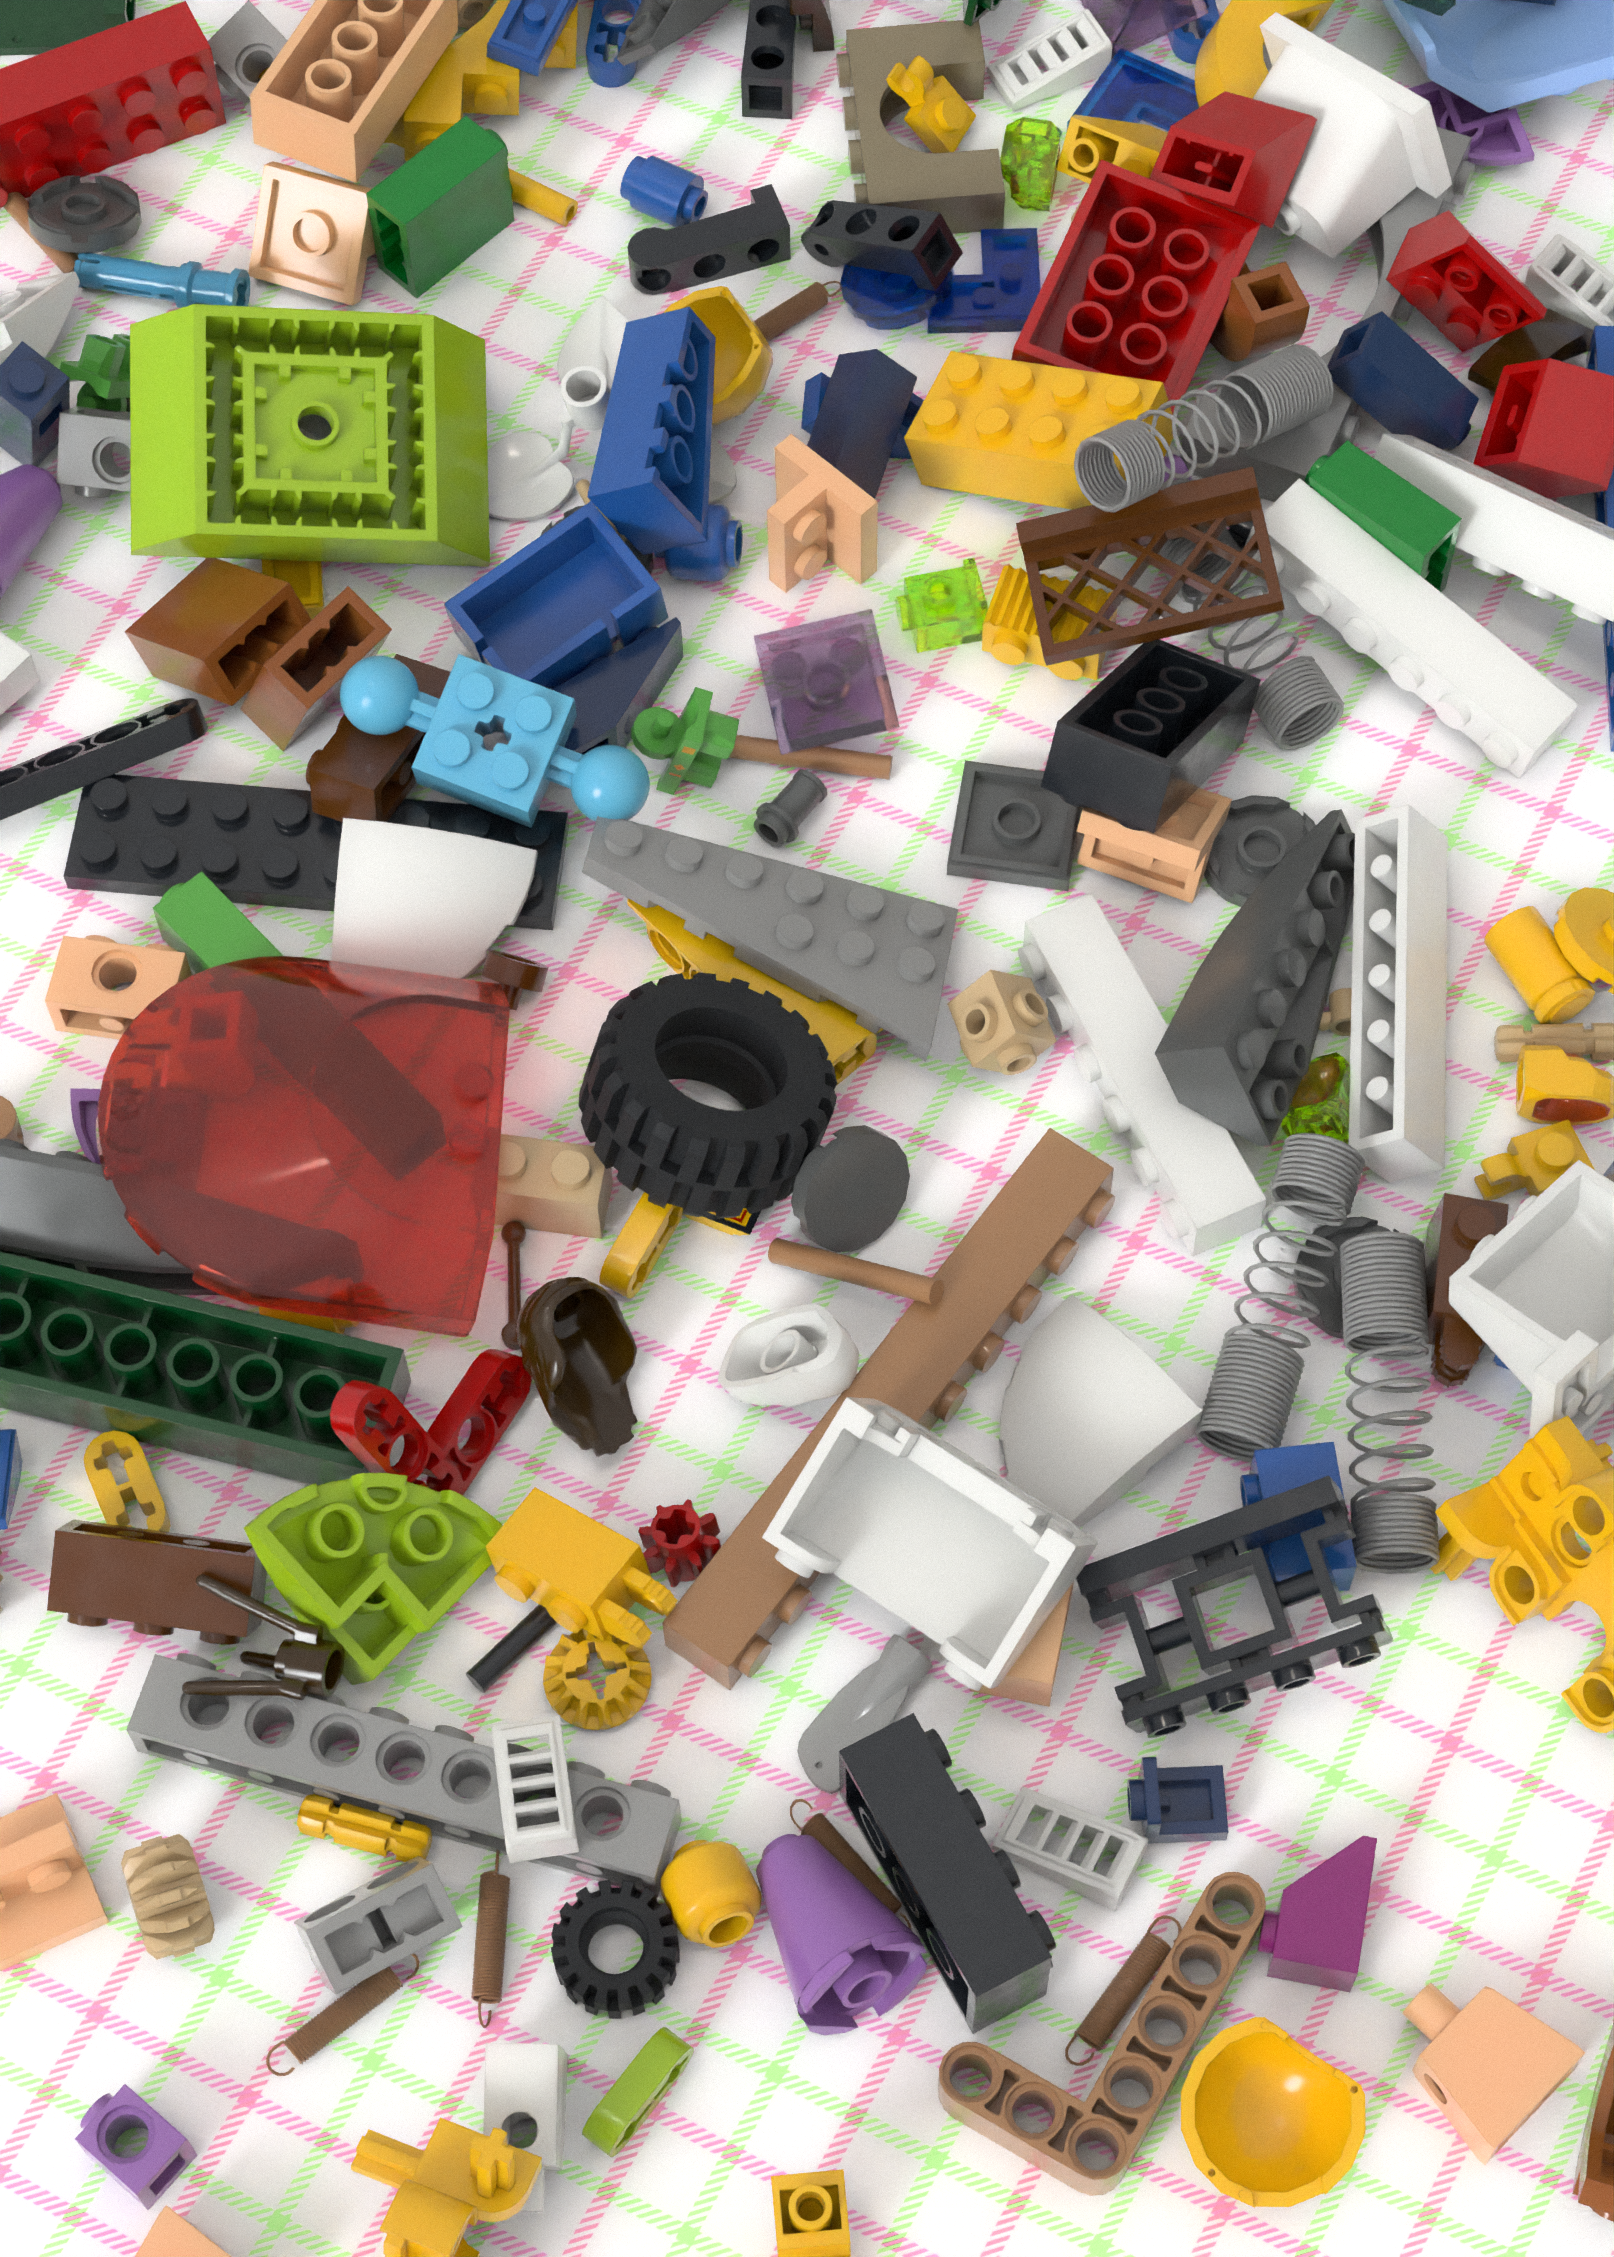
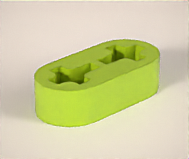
[582,2026,694,2157]

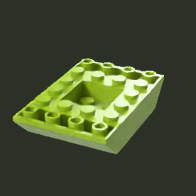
[130,304,490,567]

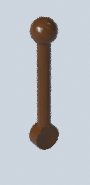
[501,1221,526,1350]

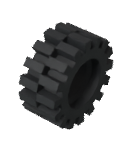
[551,1880,680,2019]

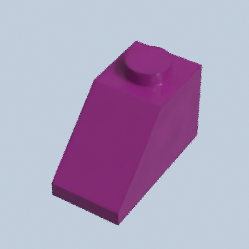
[1257,1835,1377,1993]

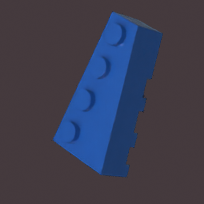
[587,307,716,555]

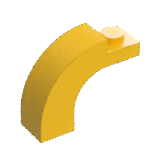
[1194,0,1335,107]

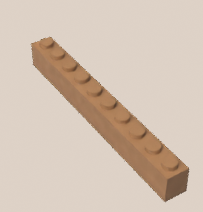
[662,1128,1116,1690]

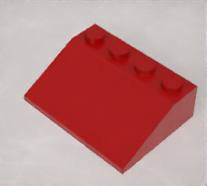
[1011,160,1261,415]

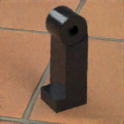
[741,0,797,119]
[627,184,791,295]
[801,200,963,291]

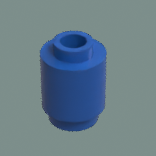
[620,155,708,227]

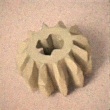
[121,1834,215,1960]

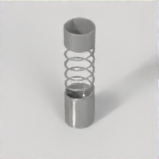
[1074,344,1334,513]
[1146,479,1345,750]
[1195,1133,1365,1462]
[1340,1231,1440,1574]

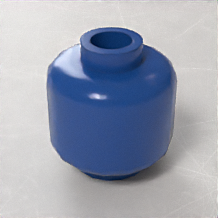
[654,504,743,582]

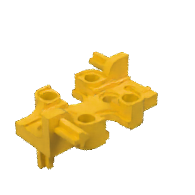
[1430,1416,1614,1733]
[351,2117,542,2257]

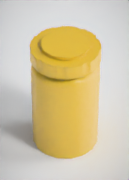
[1484,906,1595,1024]

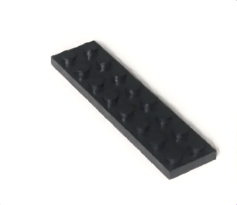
[63,774,569,930]

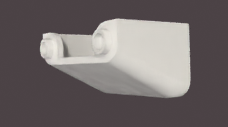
[762,1397,1098,1691]

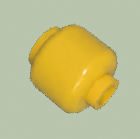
[660,1840,762,1948]

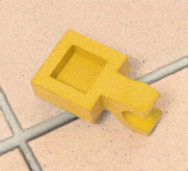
[886,55,977,153]
[1474,1119,1595,1201]

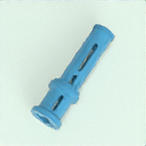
[74,252,250,308]

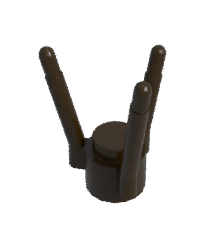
[182,1574,344,1701]

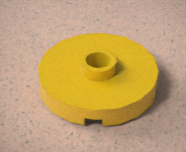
[1553,887,1614,994]

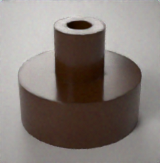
[482,950,549,1010]

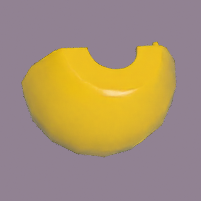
[663,286,773,426]
[1181,2017,1366,2208]

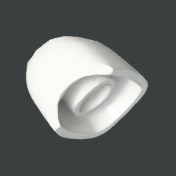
[718,1304,859,1407]

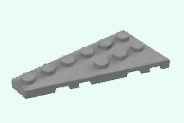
[582,816,958,1062]

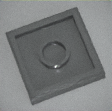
[947,760,1081,891]

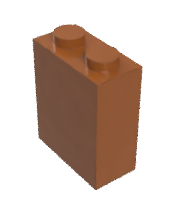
[124,558,312,706]
[240,586,392,752]

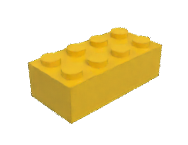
[904,351,1174,510]

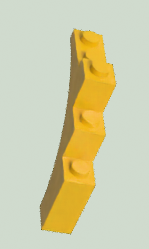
[384,0,578,161]

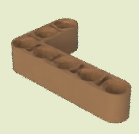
[938,1872,1266,2196]

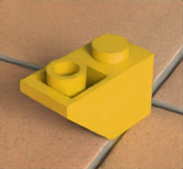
[1056,115,1168,184]

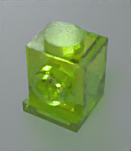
[895,558,988,653]

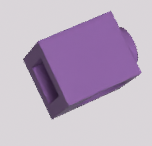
[75,2084,198,2210]

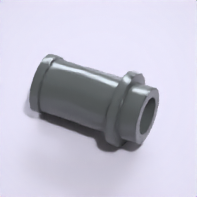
[754,769,828,847]

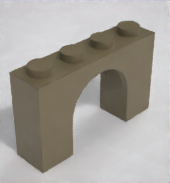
[836,20,1005,234]

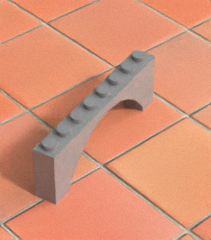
[1180,127,1475,502]

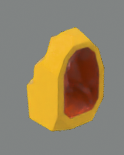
[1516,1045,1614,1126]

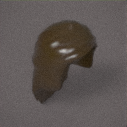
[516,1277,638,1457]

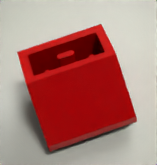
[1149,91,1317,229]
[1386,210,1547,353]
[1473,358,1614,499]

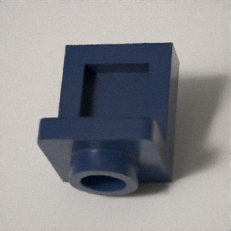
[1127,1757,1229,1844]

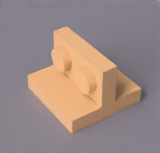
[248,161,376,306]
[767,434,878,593]
[1077,788,1232,903]
[0,1793,110,1971]

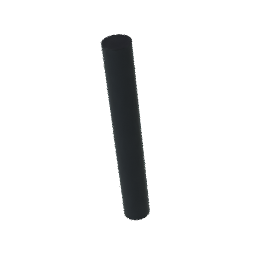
[465,1604,557,1693]

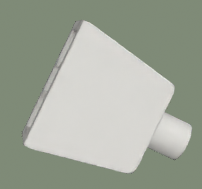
[483,2043,568,2213]

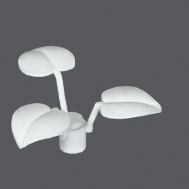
[488,295,737,521]

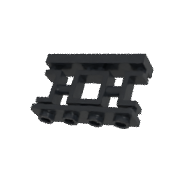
[1076,1476,1394,1738]

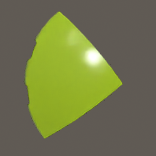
[243,1473,503,1686]

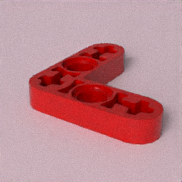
[330,1349,532,1496]

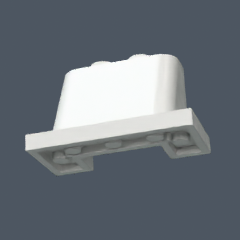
[1253,12,1452,259]
[1449,1160,1614,1439]

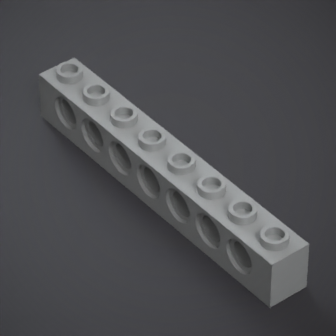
[126,1653,682,1898]

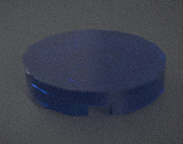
[840,265,955,330]

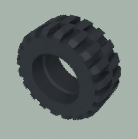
[578,973,837,1218]

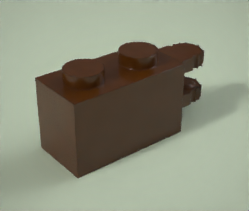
[1425,1193,1509,1388]

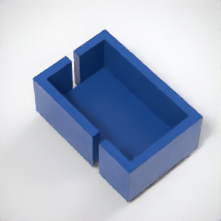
[444,501,669,688]

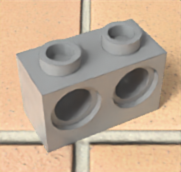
[294,1856,463,1995]

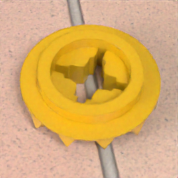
[543,1629,652,1730]

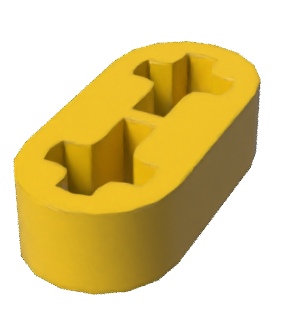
[599,1192,683,1299]
[83,1430,171,1532]

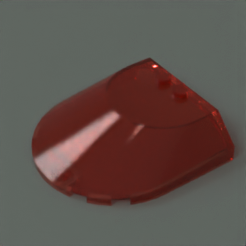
[96,956,510,1337]

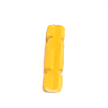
[297,1794,432,1862]

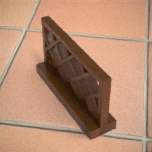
[1016,466,1285,666]

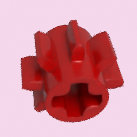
[638,1499,721,1588]

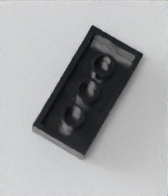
[1041,639,1261,833]
[839,1713,1056,2034]

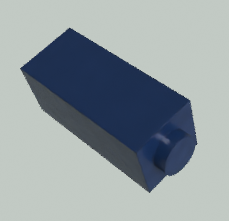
[1327,311,1479,451]
[0,341,70,467]
[807,349,918,499]

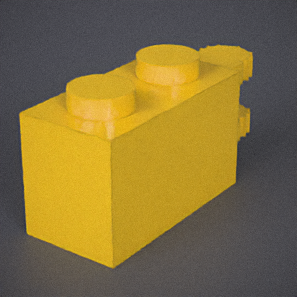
[485,1487,678,1649]

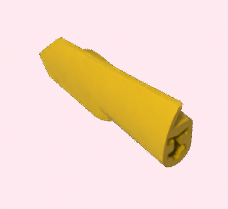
[627,898,884,1086]

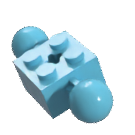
[340,654,650,828]

